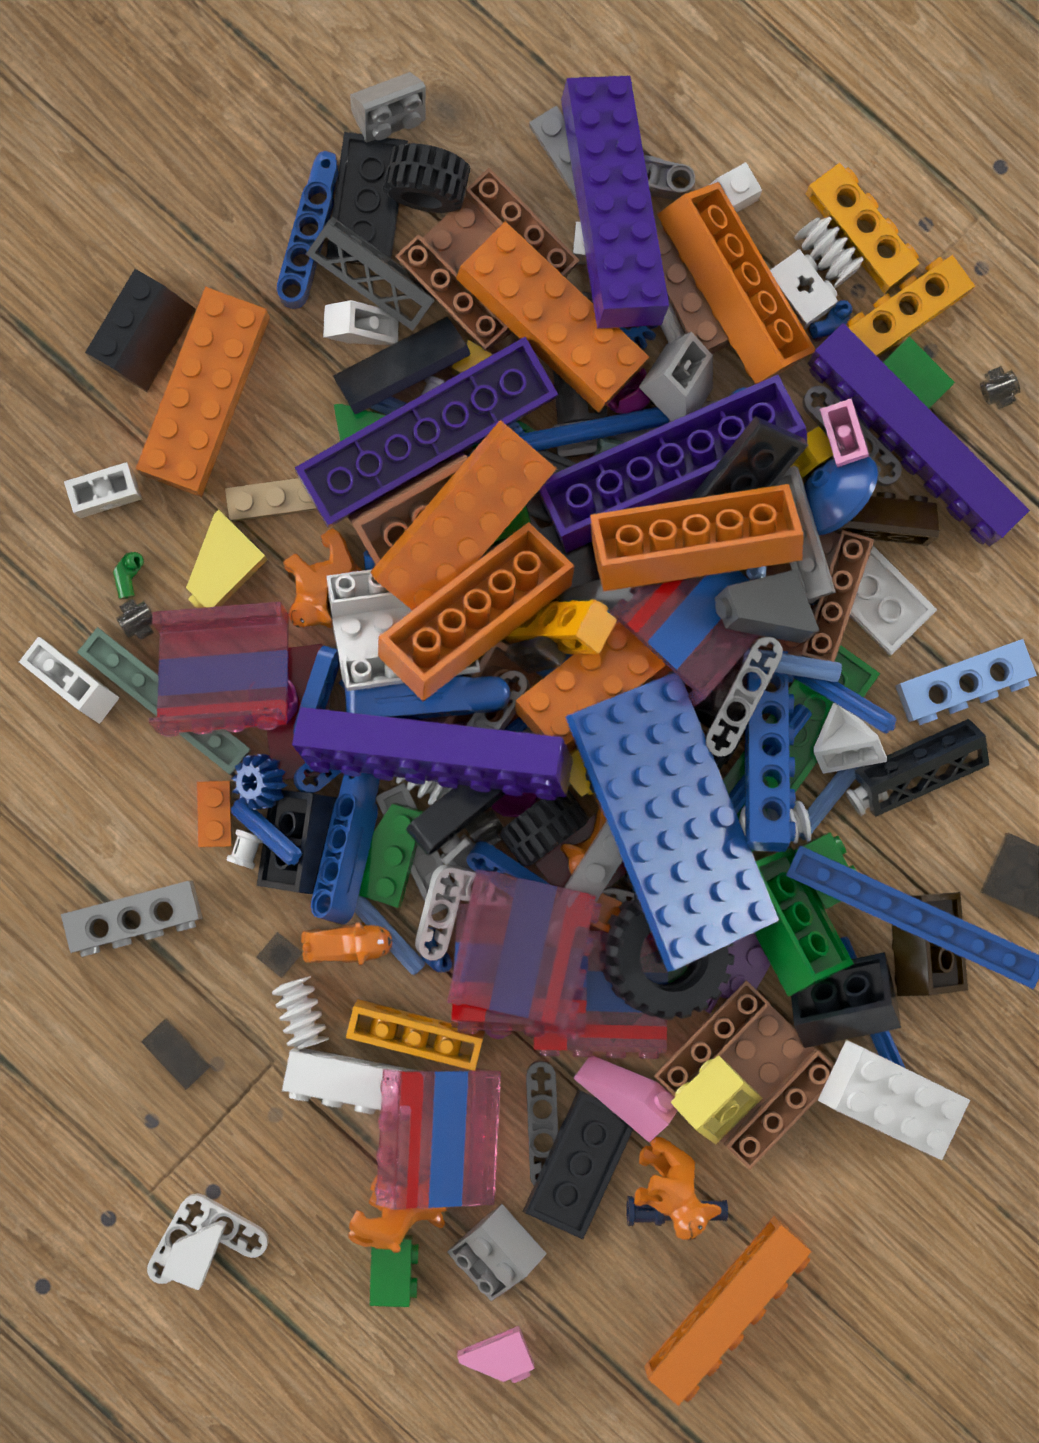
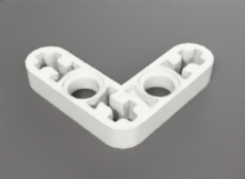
[415,865,517,960]
[147,1193,269,1284]

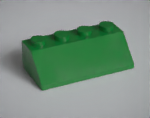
[754,847,854,997]

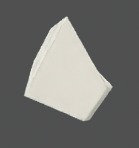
[814,702,887,774]

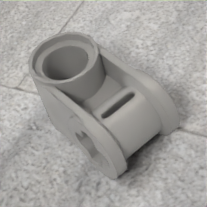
[644,156,695,201]

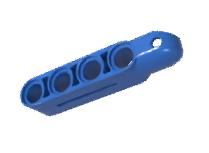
[277,151,338,309]
[345,676,511,720]
[311,773,380,924]

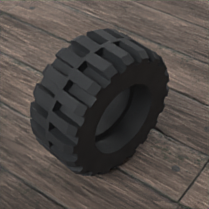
[600,894,735,1020]

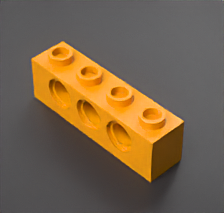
[805,162,920,294]
[846,255,975,357]
[504,599,617,654]
[346,999,485,1071]

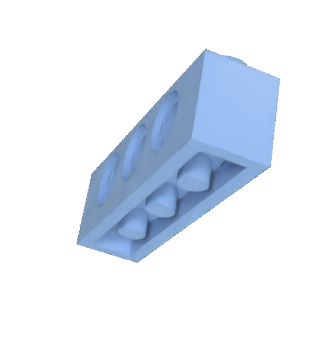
[895,639,1037,725]

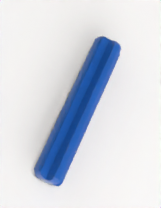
[231,799,302,865]

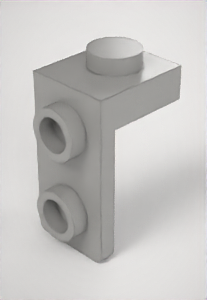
[440,833,474,869]

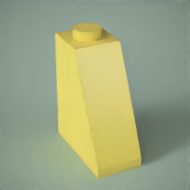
[186,510,268,614]

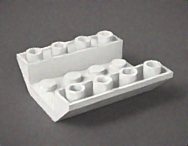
[326,569,480,691]

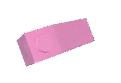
[574,1055,678,1142]

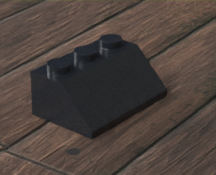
[85,269,196,392]
[256,790,337,894]
[791,952,901,1048]

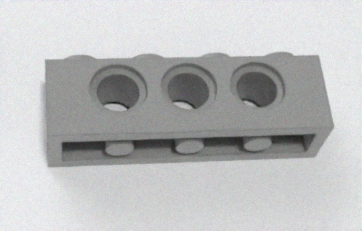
[61,881,203,957]

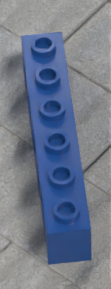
[744,650,796,852]

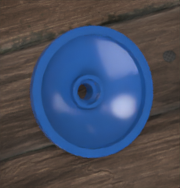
[804,456,878,535]

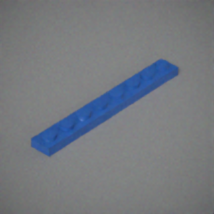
[786,845,1039,990]

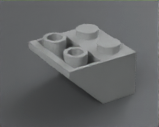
[350,72,426,143]
[639,332,713,422]
[447,1204,547,1301]

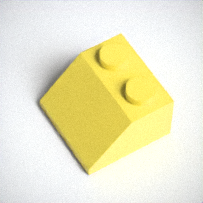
[671,1055,763,1145]

